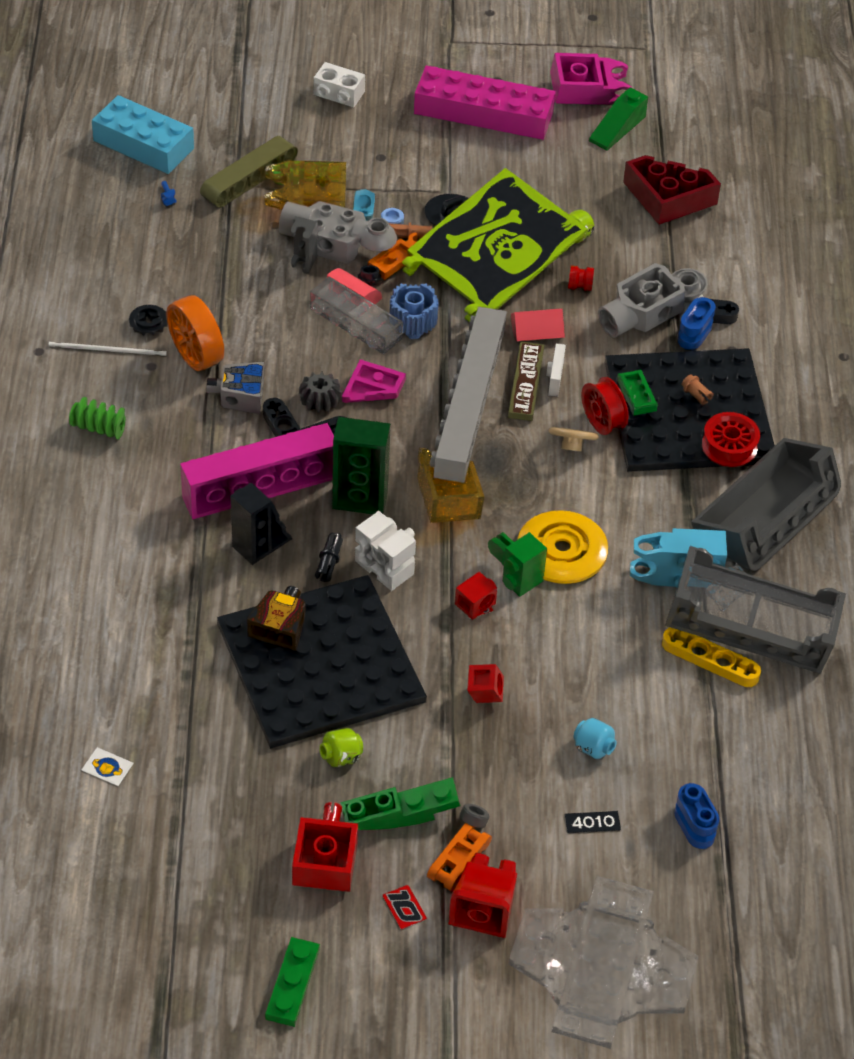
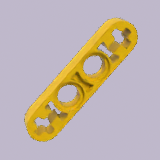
[662,627,761,687]

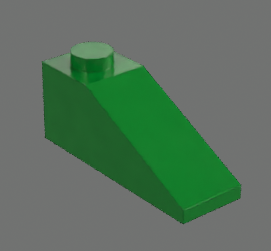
[589,87,648,151]

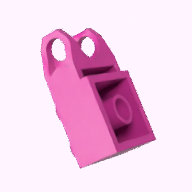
[550,53,632,105]

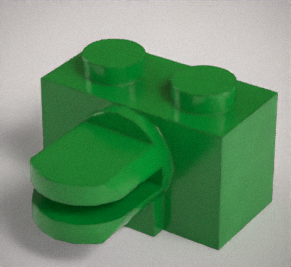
[488,532,547,597]

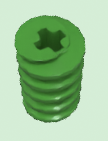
[69,397,126,440]

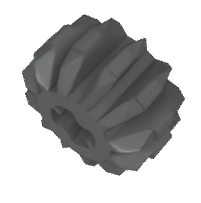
[299,371,341,413]

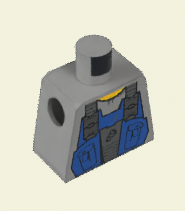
[207,362,264,414]

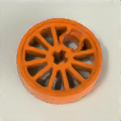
[166,295,224,371]

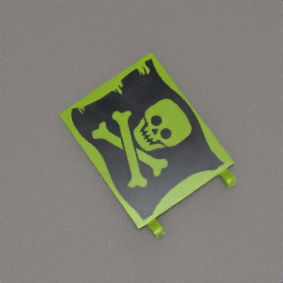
[402,168,588,323]

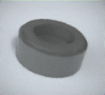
[459,804,490,828]

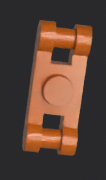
[427,823,492,892]

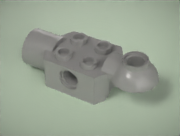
[279,201,397,264]
[598,263,708,338]

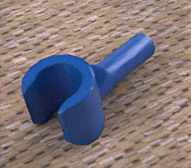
[161,181,177,206]

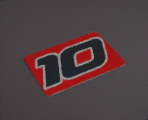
[383,885,427,929]

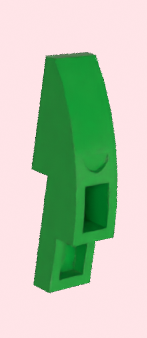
[340,777,461,830]

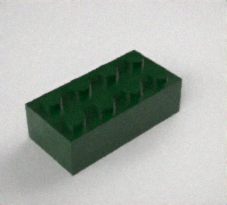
[332,417,391,515]

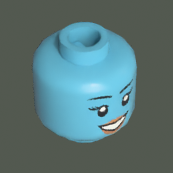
[573,718,617,759]

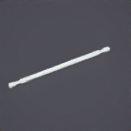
[49,342,167,356]

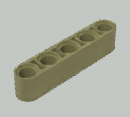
[200,136,298,208]

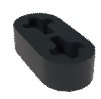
[711,299,739,324]

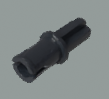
[315,532,343,582]

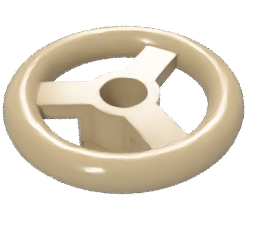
[549,427,599,451]

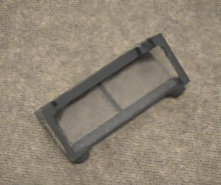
[665,546,846,674]

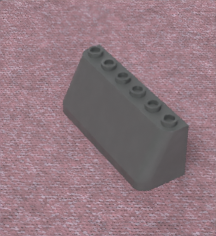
[691,438,841,571]

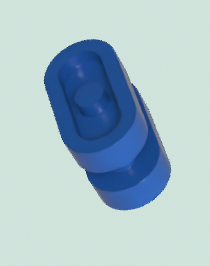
[678,297,716,350]
[674,783,719,849]

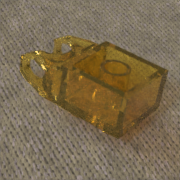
[265,160,346,210]
[417,447,485,523]

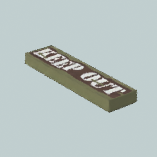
[508,342,545,421]

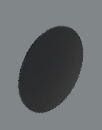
[425,194,469,226]

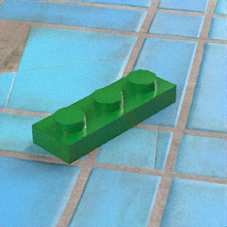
[265,937,320,1027]

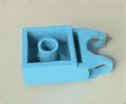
[630,528,727,589]

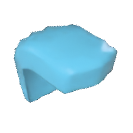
[353,189,375,221]

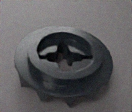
[129,305,168,336]

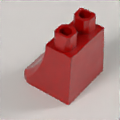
[448,853,517,938]

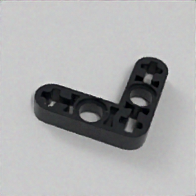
[263,398,347,437]

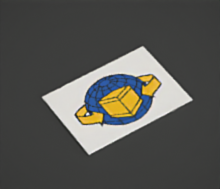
[82,747,134,786]

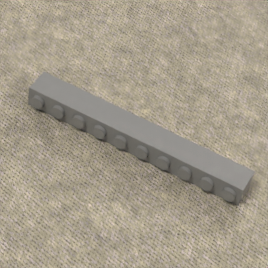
[430,307,507,483]

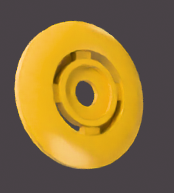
[517,510,608,584]

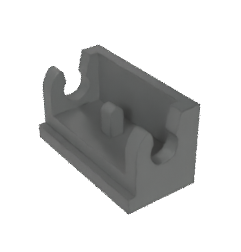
[291,216,318,273]

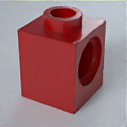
[455,571,497,620]
[467,664,504,703]

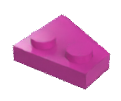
[342,359,406,403]

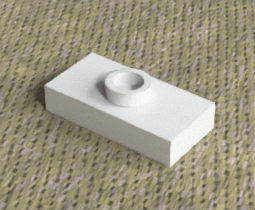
[546,343,566,397]

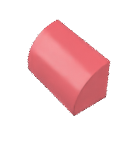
[327,268,382,314]
[511,309,565,341]

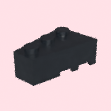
[230,483,292,565]

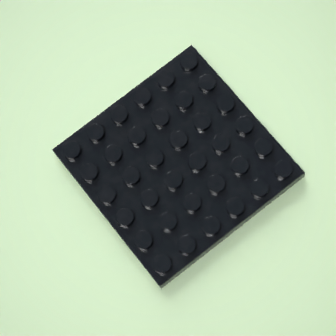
[605,348,775,472]
[217,575,427,749]

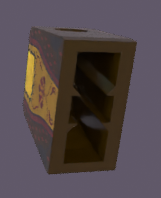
[247,586,305,651]

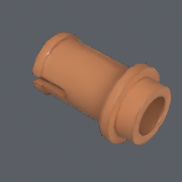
[681,375,713,405]

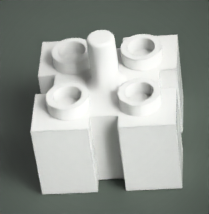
[355,511,416,591]

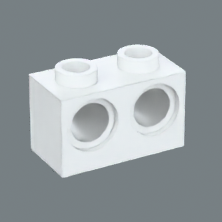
[314,62,365,107]

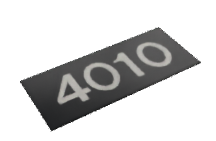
[565,811,621,833]

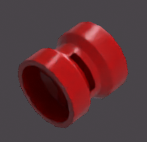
[568,265,594,291]

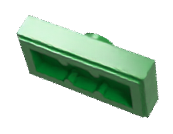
[617,370,658,415]

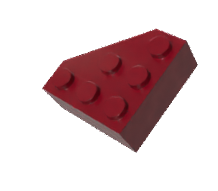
[623,155,721,225]

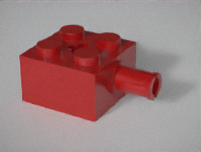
[292,802,358,892]

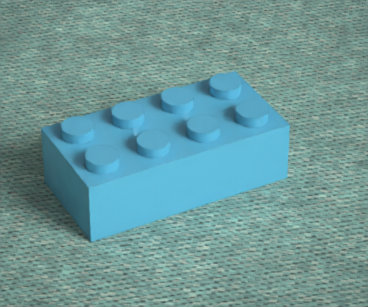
[92,95,194,174]

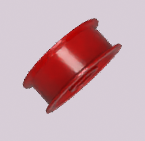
[581,377,629,435]
[702,412,760,467]

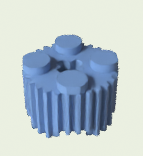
[389,283,439,339]

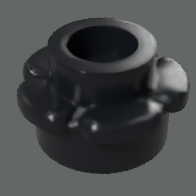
[358,265,381,286]

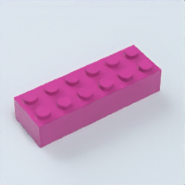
[414,65,556,140]
[180,423,334,520]

